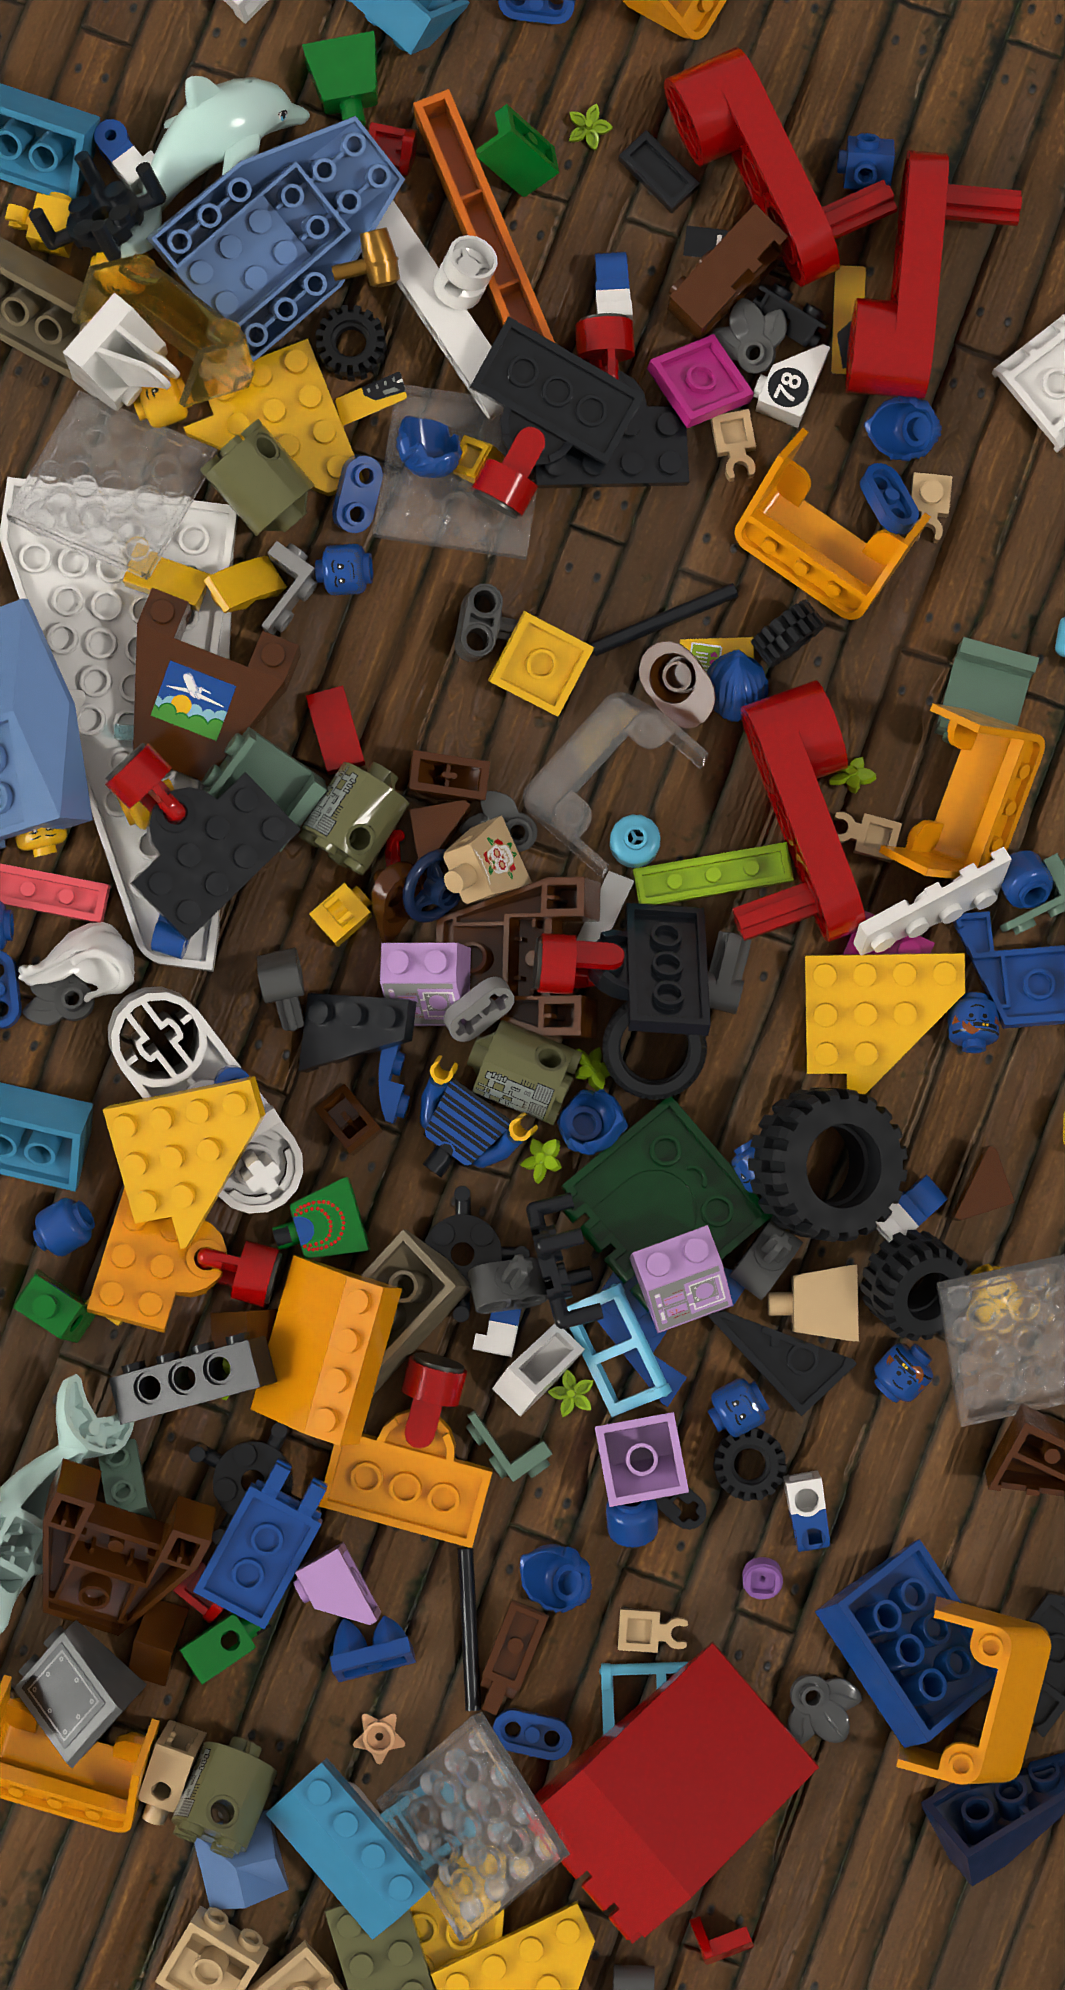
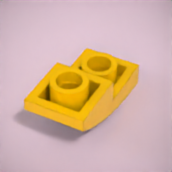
[204,556,287,613]

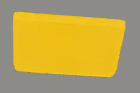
[122,549,211,612]

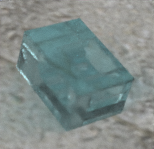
[114,724,134,740]

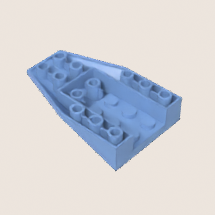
[146,116,405,362]
[0,598,93,849]

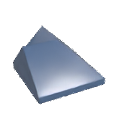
[194,1809,289,1910]

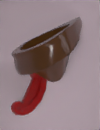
[372,829,426,943]

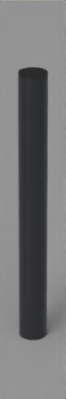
[590,583,738,657]
[457,1547,481,1711]

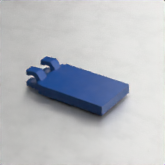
[193,1458,328,1630]

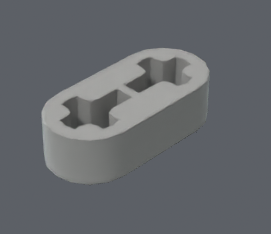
[444,977,514,1042]

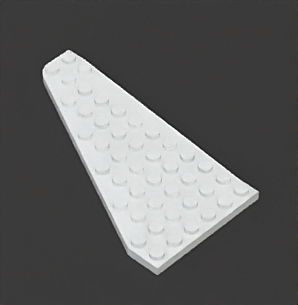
[0,477,238,972]

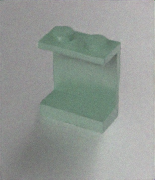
[934,637,1039,744]
[201,727,327,852]

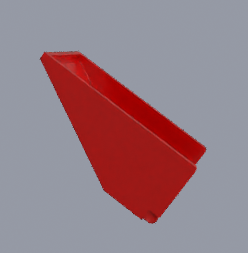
[525,1642,819,1944]

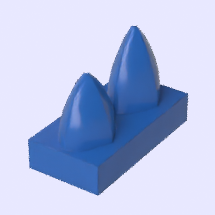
[330,1616,416,1682]

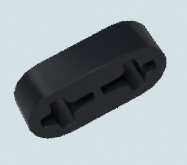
[655,1487,707,1530]

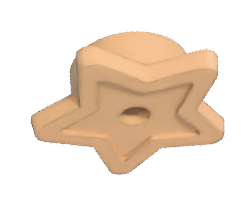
[353,1713,405,1765]

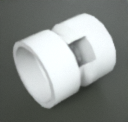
[433,235,498,310]

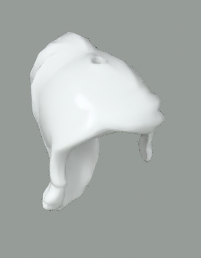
[18,922,135,1003]

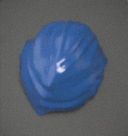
[864,396,942,461]
[396,415,463,478]
[707,650,769,722]
[557,1089,628,1155]
[520,1544,592,1613]

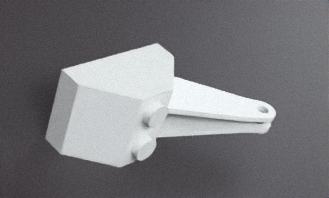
[63,292,181,411]

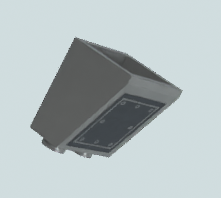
[14,1620,147,1768]

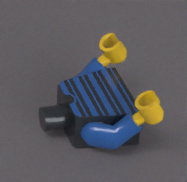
[420,1055,538,1178]

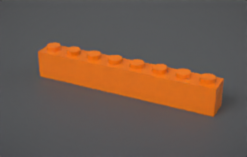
[413,89,555,343]

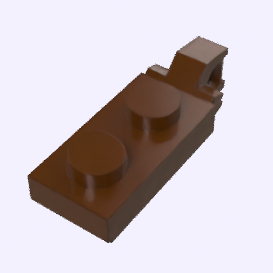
[480,1599,549,1715]

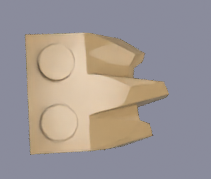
[246,1940,344,1990]

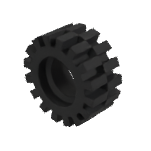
[316,305,386,381]
[751,599,826,667]
[713,1428,787,1501]

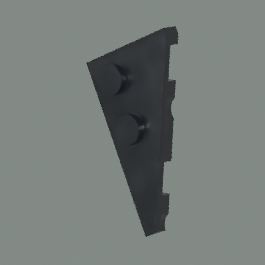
[707,1310,857,1416]

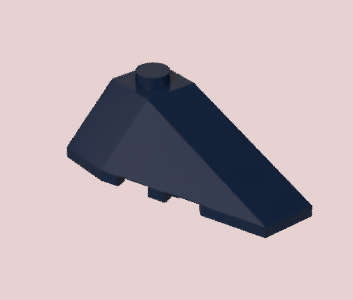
[921,1752,1065,1886]

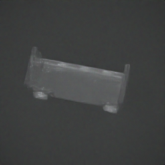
[523,692,708,878]

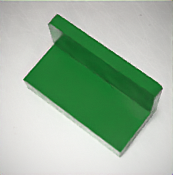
[476,104,559,197]

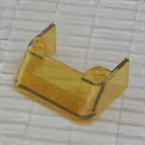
[71,254,255,407]

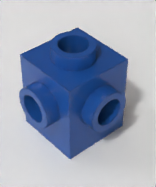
[837,133,895,192]

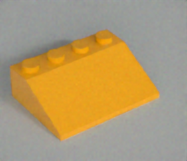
[251,1255,402,1446]

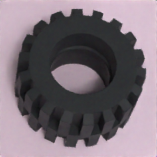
[861,1230,972,1341]

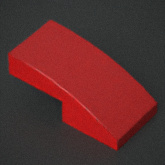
[306,685,366,775]

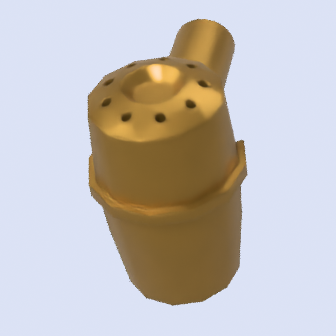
[331,227,400,287]

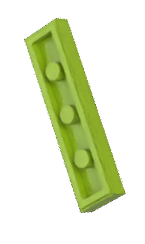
[632,842,794,905]

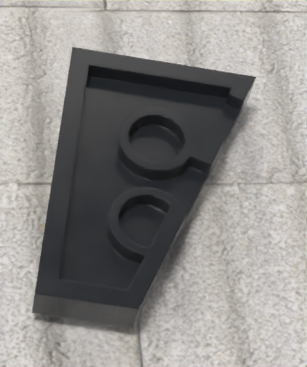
[299,993,417,1073]

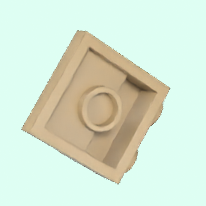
[155,1906,269,1990]

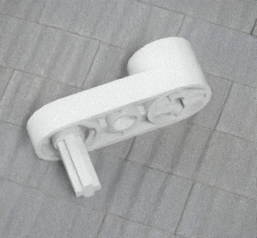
[108,986,303,1214]

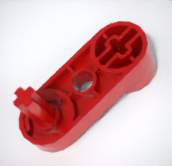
[664,47,897,287]
[845,150,1022,399]
[732,680,866,942]

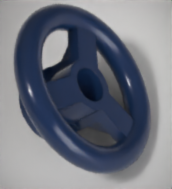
[402,849,461,923]

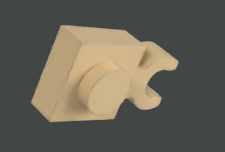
[710,409,756,482]
[910,472,952,543]
[834,812,902,863]
[617,1608,688,1653]

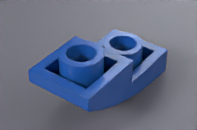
[378,1045,410,1125]

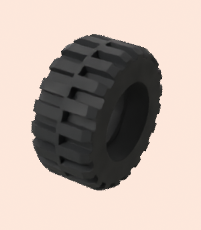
[748,1087,908,1242]

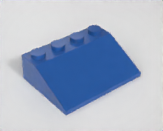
[815,1539,998,1748]

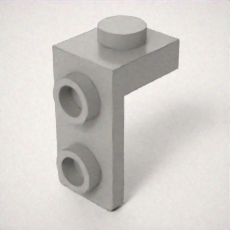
[262,541,317,635]

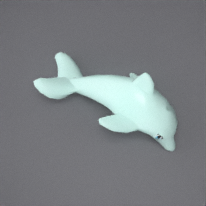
[105,76,310,258]
[0,1374,134,1634]

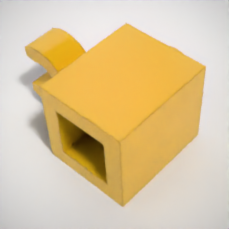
[5,192,73,258]
[309,883,373,947]

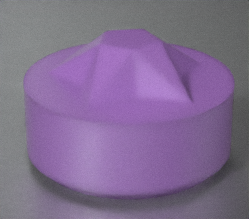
[742,1557,783,1599]

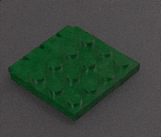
[561,1097,773,1312]

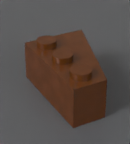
[667,204,788,340]
[985,1404,1065,1500]

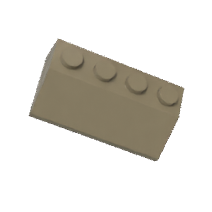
[0,237,110,380]
[361,1229,471,1395]

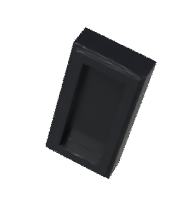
[618,130,700,213]

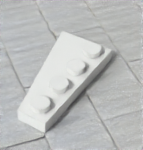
[853,847,1012,956]

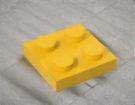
[488,611,595,717]

